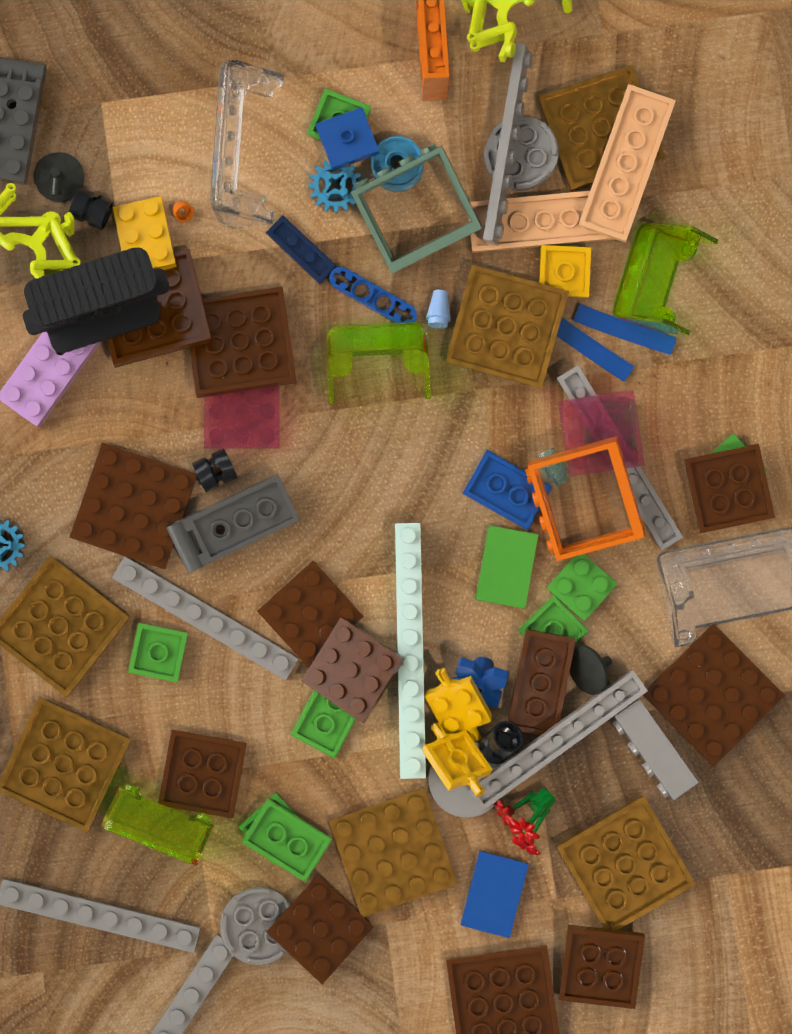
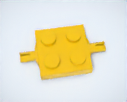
[424,668,493,742]
[422,722,493,797]

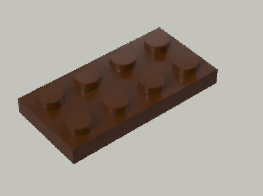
[508,629,576,735]

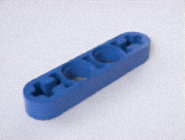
[329,267,417,328]

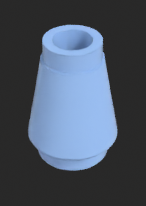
[426,290,451,329]

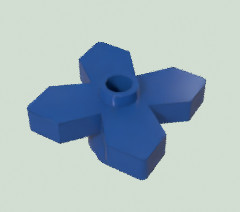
[453,657,509,708]

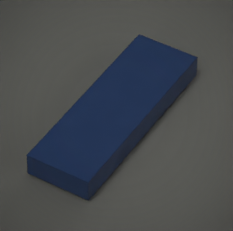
[266,215,337,285]

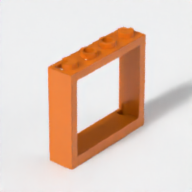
[416,0,449,101]
[525,436,645,561]

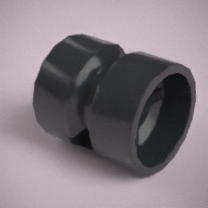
[69,187,114,231]
[192,448,238,492]
[479,721,523,764]

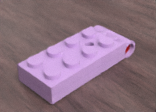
[0,331,102,428]

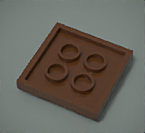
[684,444,775,534]
[257,561,364,667]
[301,617,405,723]
[158,729,247,818]
[266,875,373,985]
[559,924,645,1009]

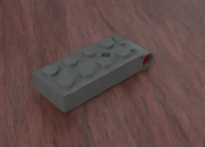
[0,57,47,185]
[166,473,300,573]

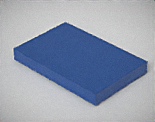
[462,450,552,531]
[460,850,529,938]

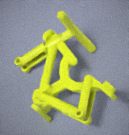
[461,0,573,63]
[0,183,81,278]

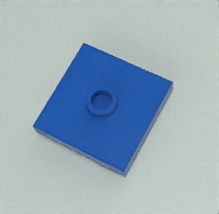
[315,107,380,171]

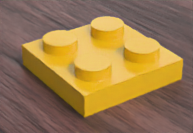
[539,245,591,299]

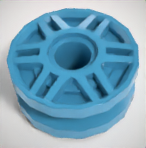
[371,136,424,192]

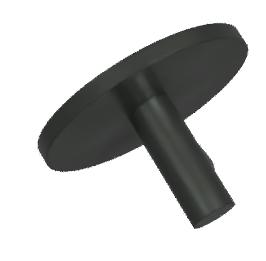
[34,152,84,202]
[570,645,612,695]

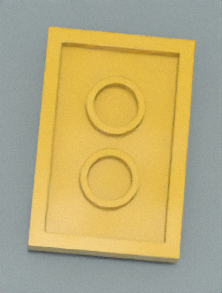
[113,196,177,270]

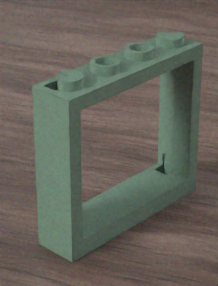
[351,143,482,273]

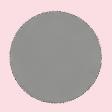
[484,115,559,191]
[428,742,501,818]
[220,887,290,965]

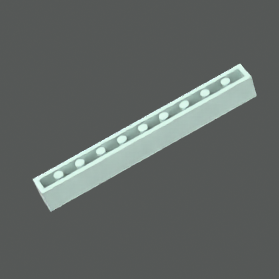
[395,523,426,779]

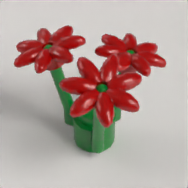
[494,788,556,855]

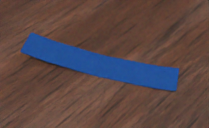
[573,304,677,355]
[557,317,634,381]

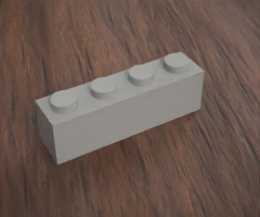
[612,699,699,800]

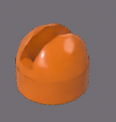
[172,200,194,223]

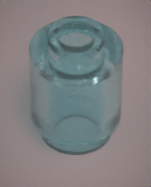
[536,447,571,487]

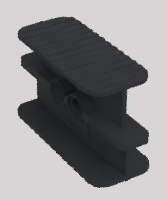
[23,247,170,353]

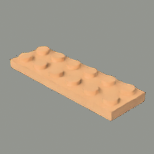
[578,84,676,242]
[468,191,616,253]

